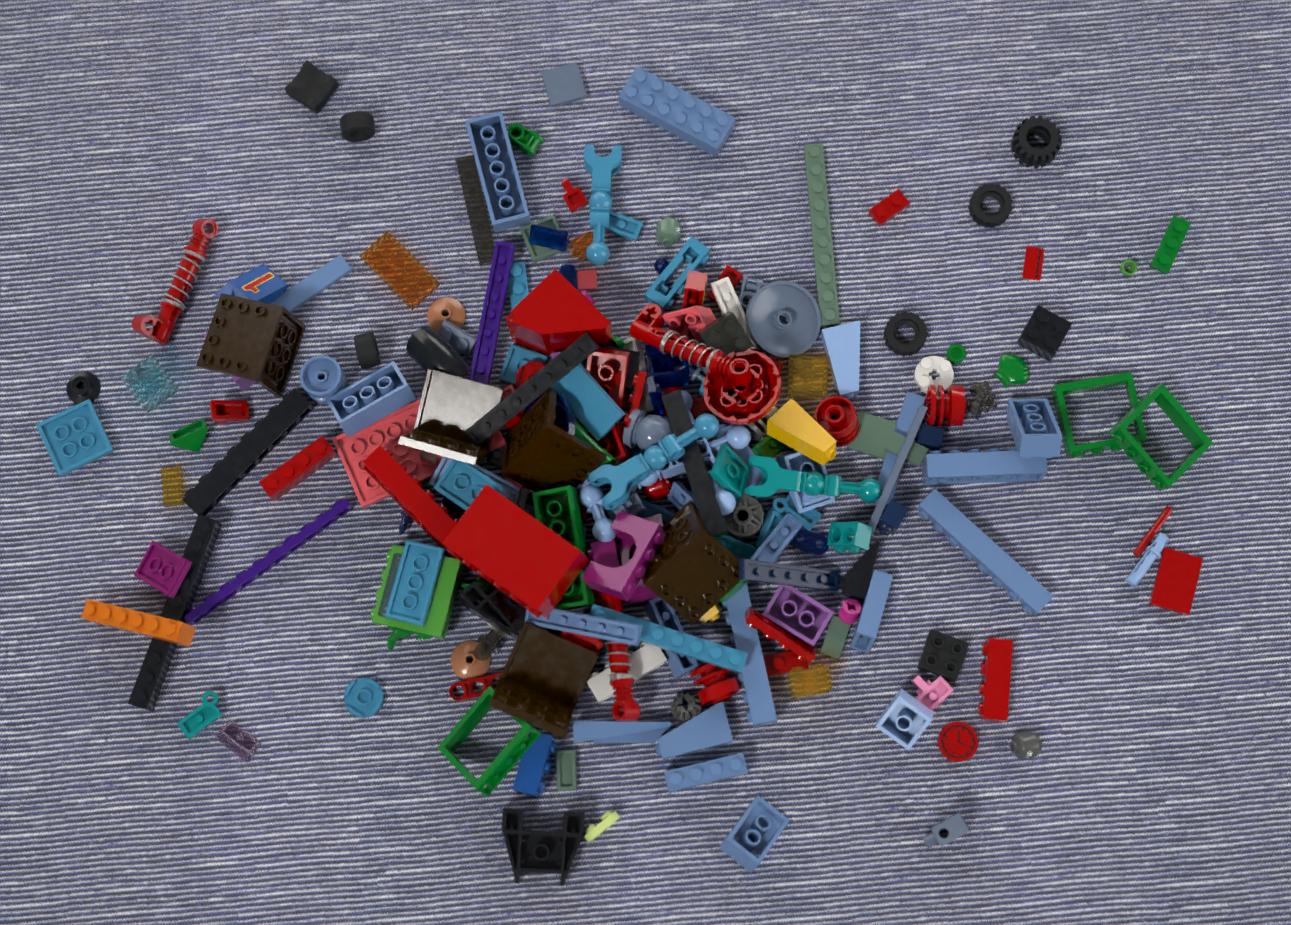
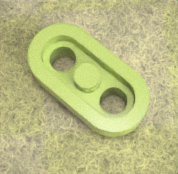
[584,810,620,843]

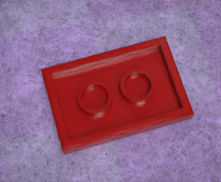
[1149,547,1203,616]

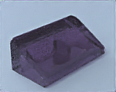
[216,719,262,763]

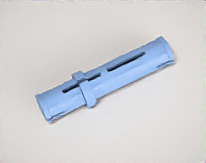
[1125,532,1170,587]

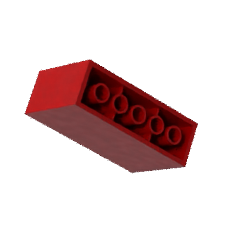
[443,484,589,618]

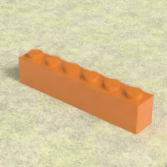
[81,599,196,647]

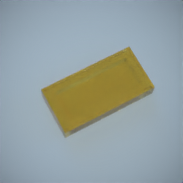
[161,466,185,507]

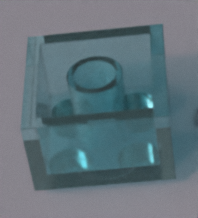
[120,355,180,413]

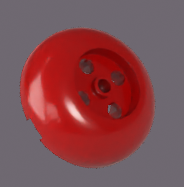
[703,350,781,425]

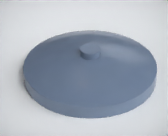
[746,281,821,358]

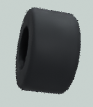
[340,111,375,142]
[354,332,381,369]

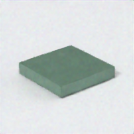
[519,214,569,264]
[848,411,897,460]

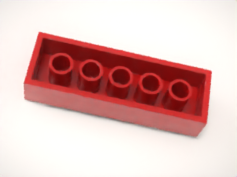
[361,446,458,549]

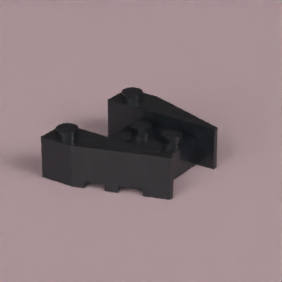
[456,581,527,639]
[501,808,585,886]

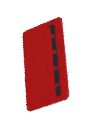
[1022,246,1045,281]

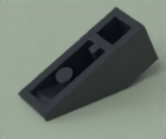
[838,541,880,601]

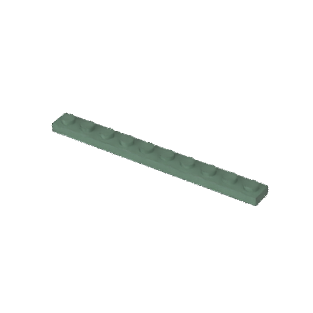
[803,143,840,328]

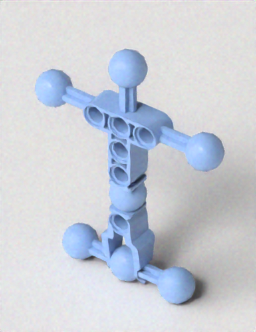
[577,390,751,542]

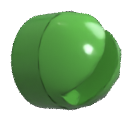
[1120,260,1137,276]

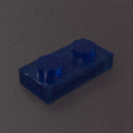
[646,376,664,415]

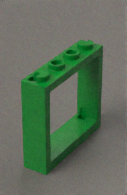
[1051,372,1147,458]
[1108,384,1213,491]
[437,686,541,797]

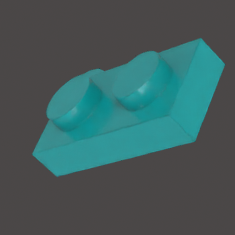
[177,691,223,740]

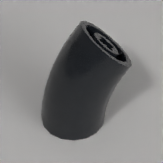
[406,326,471,377]

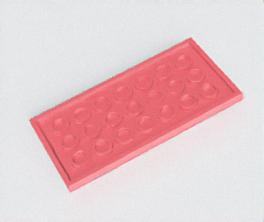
[332,378,506,509]

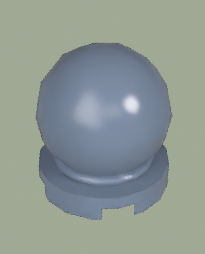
[623,409,673,451]

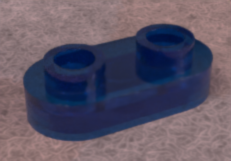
[790,529,829,555]

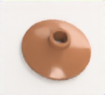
[427,297,466,332]
[451,641,491,680]

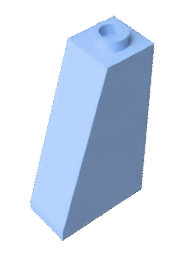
[820,321,860,400]

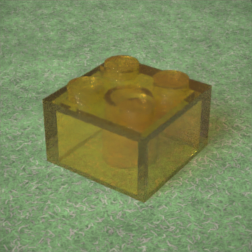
[786,355,829,400]
[786,663,833,700]

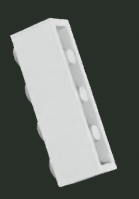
[587,643,667,704]

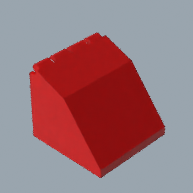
[506,269,613,356]

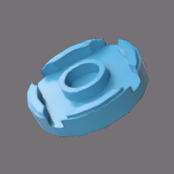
[344,678,384,718]

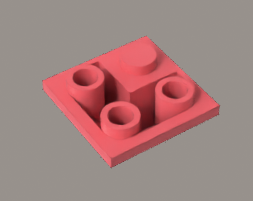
[662,305,716,342]

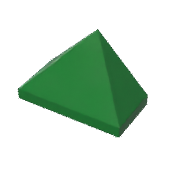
[169,418,208,453]

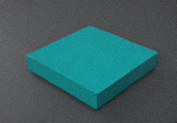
[710,444,751,499]

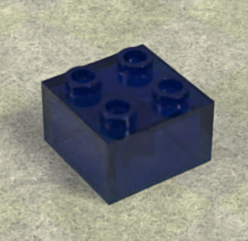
[644,345,690,390]

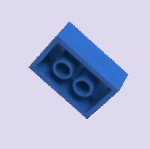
[512,732,557,798]

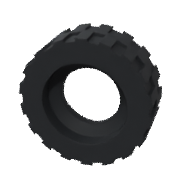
[968,183,1013,228]
[883,312,928,357]

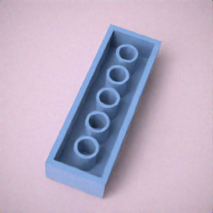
[618,66,736,157]
[465,111,531,233]
[922,448,1048,485]

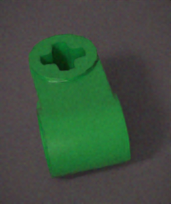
[508,123,545,157]

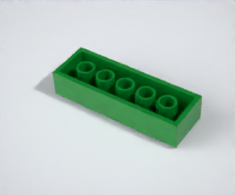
[532,485,595,611]

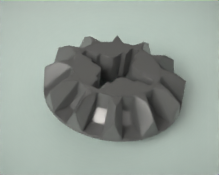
[670,691,702,721]

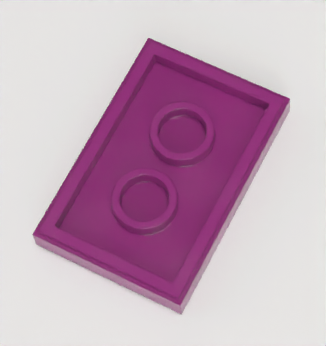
[134,540,192,598]

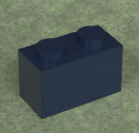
[876,499,909,536]

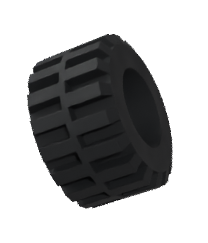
[1011,116,1062,168]

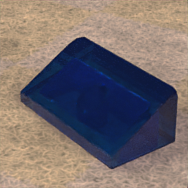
[529,224,569,252]

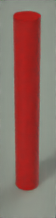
[1133,506,1173,557]

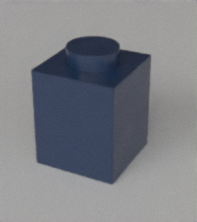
[914,424,945,451]

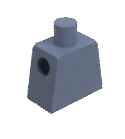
[922,811,970,848]

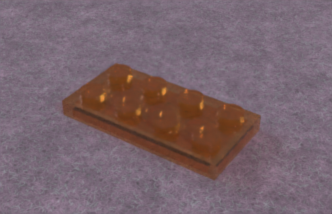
[360,230,440,310]

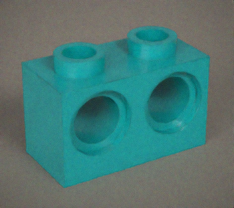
[827,522,873,553]

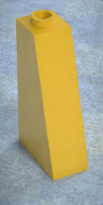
[767,399,837,466]

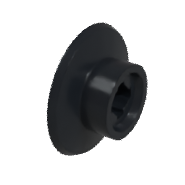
[66,371,101,404]

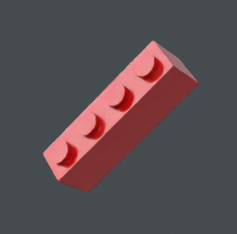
[259,435,338,502]
[977,638,1013,722]

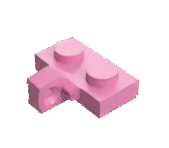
[911,675,954,711]

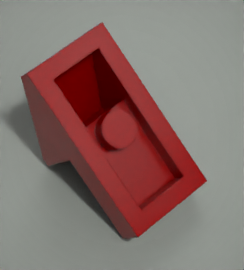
[210,400,249,425]

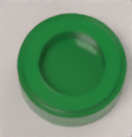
[946,344,966,364]

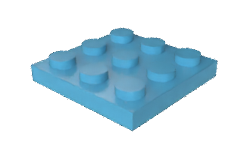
[36,399,114,477]

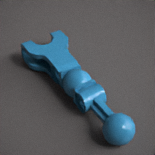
[584,144,622,266]
[588,413,719,510]

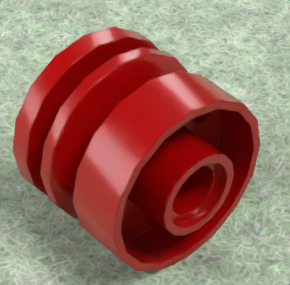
[924,385,966,426]
[814,396,860,447]
[689,663,741,705]

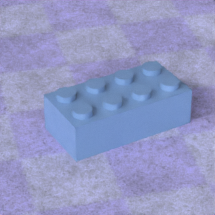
[326,361,416,438]
[1006,398,1062,459]

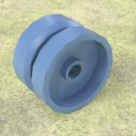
[299,355,348,404]

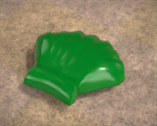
[994,354,1029,388]

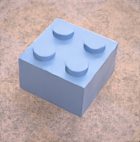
[875,689,934,750]

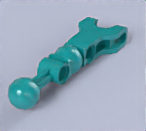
[745,456,882,503]

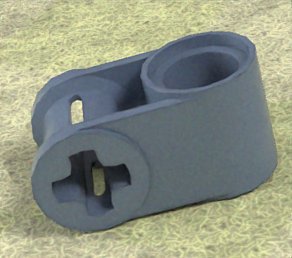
[739,275,763,314]

